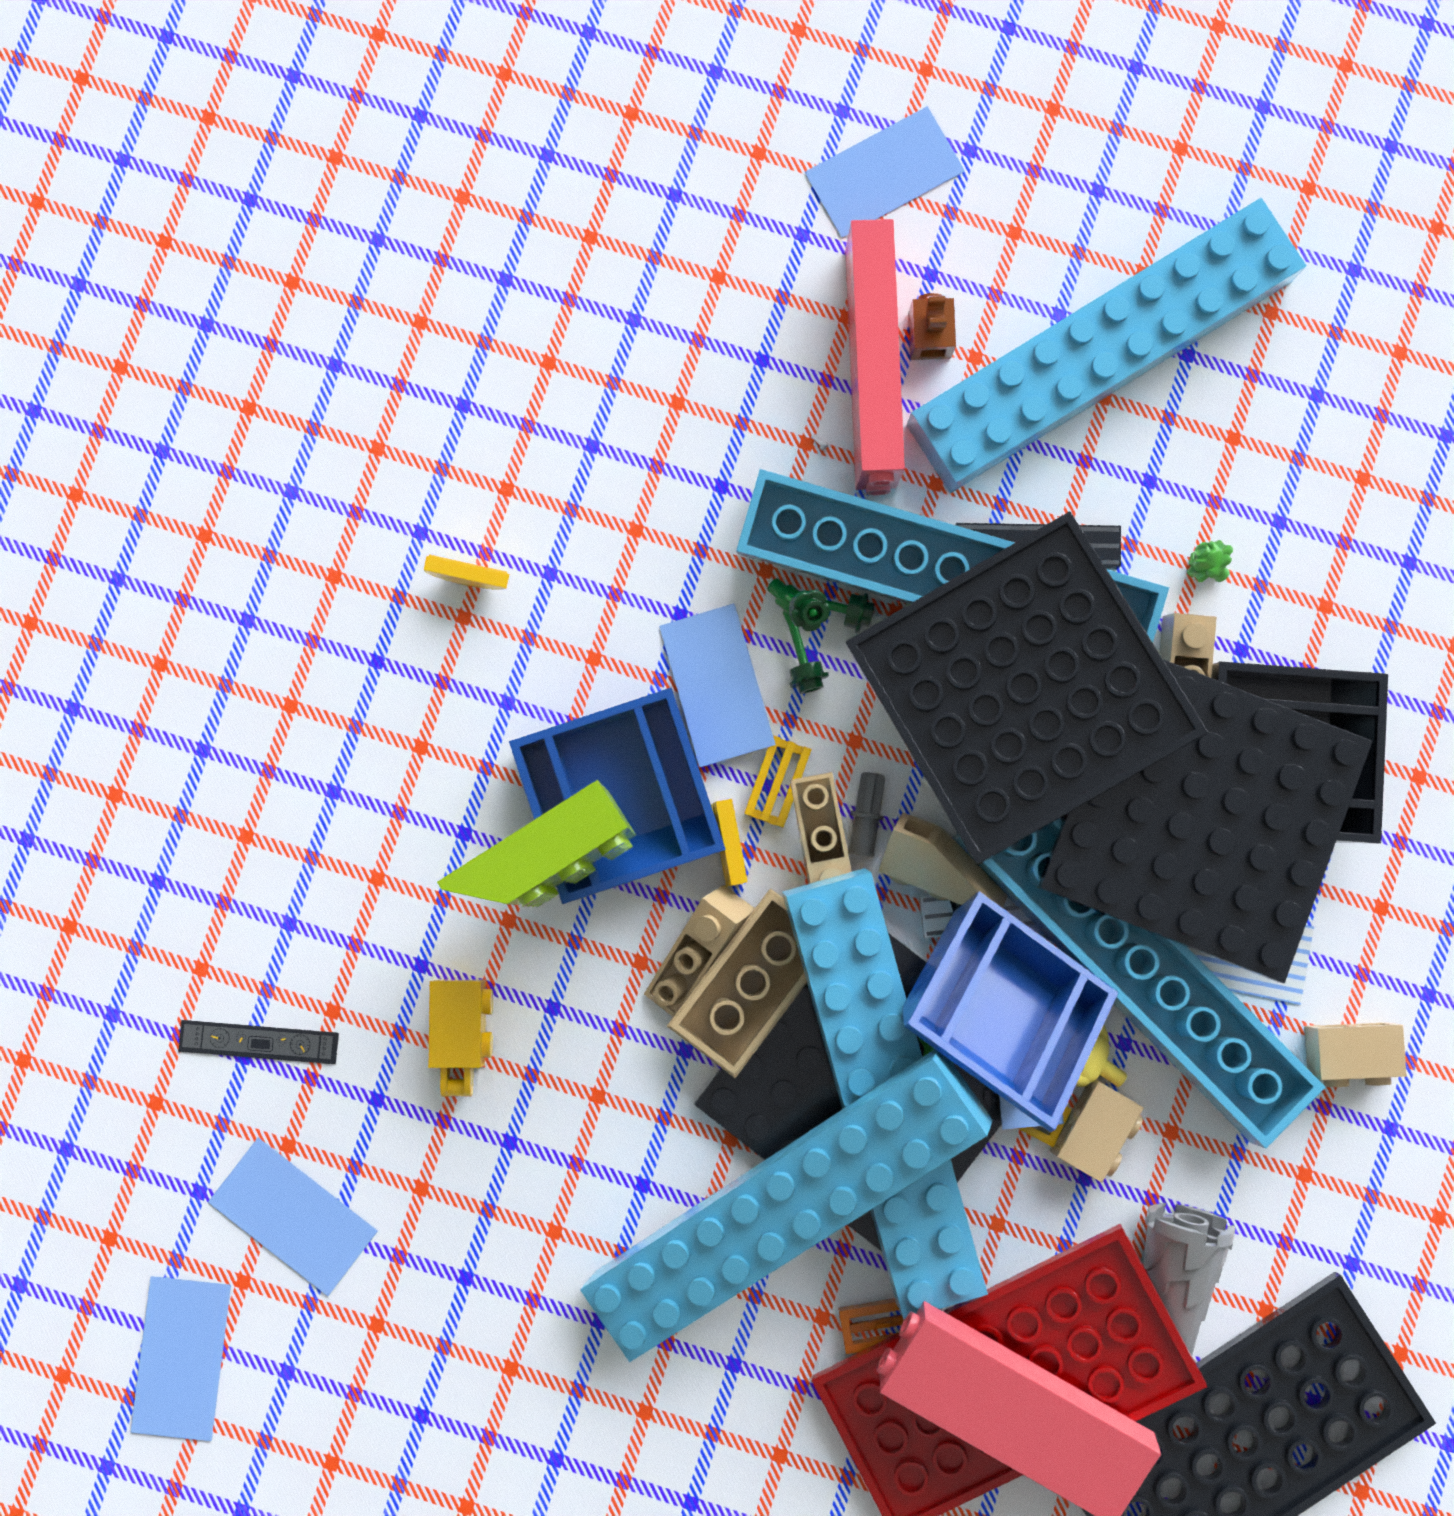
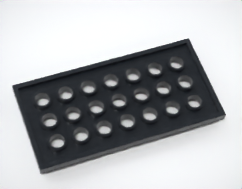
[1082,1272,1437,1516]

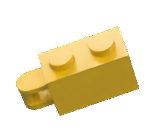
[428,980,493,1097]

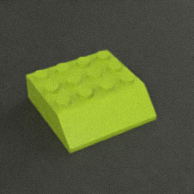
[437,780,636,908]

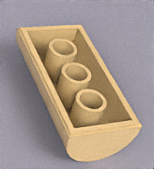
[667,888,807,1078]

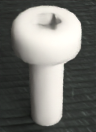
[811,433,828,451]

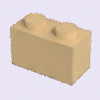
[1304,1022,1407,1087]
[1049,1080,1144,1183]

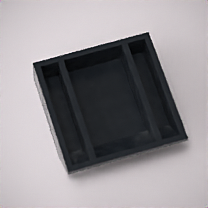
[1211,661,1388,844]

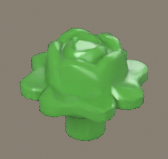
[1187,540,1233,582]

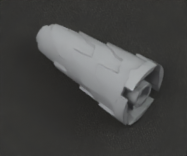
[1143,1203,1236,1355]

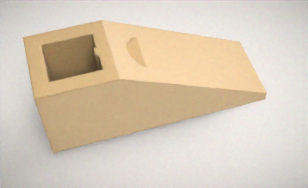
[1159,613,1217,678]
[790,772,852,884]
[878,812,1008,908]
[644,885,755,1017]

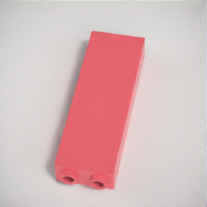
[845,219,905,496]
[876,1301,1161,1516]

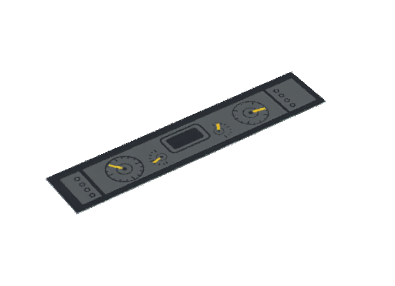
[178,1020,339,1064]

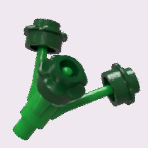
[767,578,875,694]

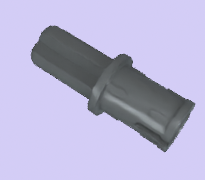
[848,772,885,857]

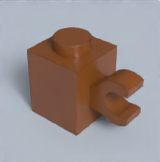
[908,293,956,360]

